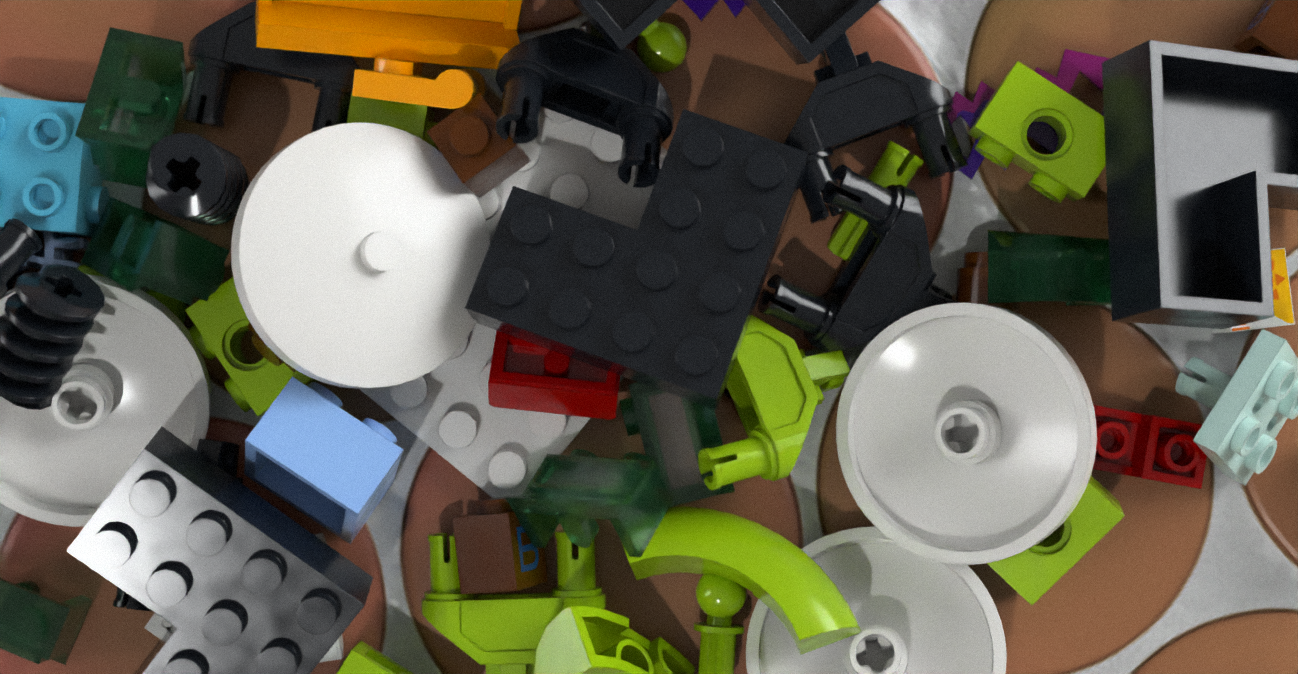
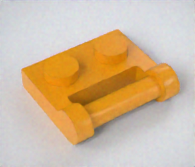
[352,58,487,109]

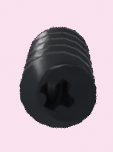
[146,132,250,226]
[0,264,105,410]

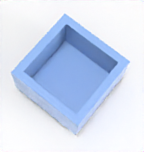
[244,377,403,544]

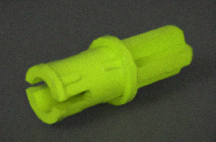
[827,141,924,261]

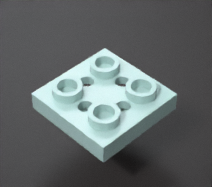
[1175,328,1298,486]

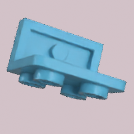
[0,97,115,238]

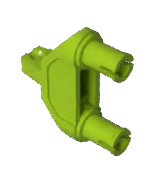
[698,315,850,491]
[421,529,606,674]

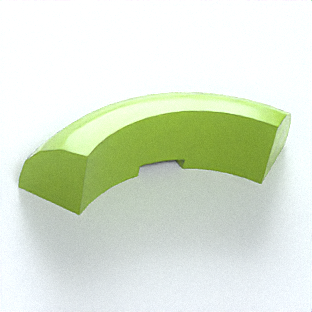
[614,506,861,655]
[534,606,695,674]

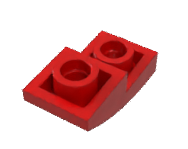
[1092,405,1207,489]

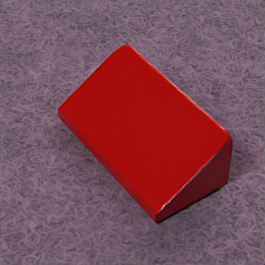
[488,330,620,420]

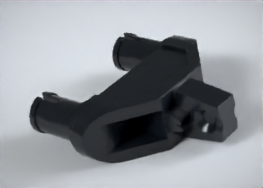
[183,1,361,133]
[495,19,674,188]
[784,32,968,224]
[758,164,957,351]

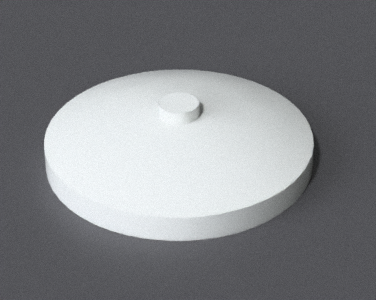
[231,122,490,389]
[0,274,211,527]
[836,303,1097,565]
[746,526,1007,674]

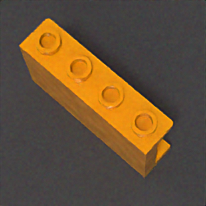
[255,0,522,69]

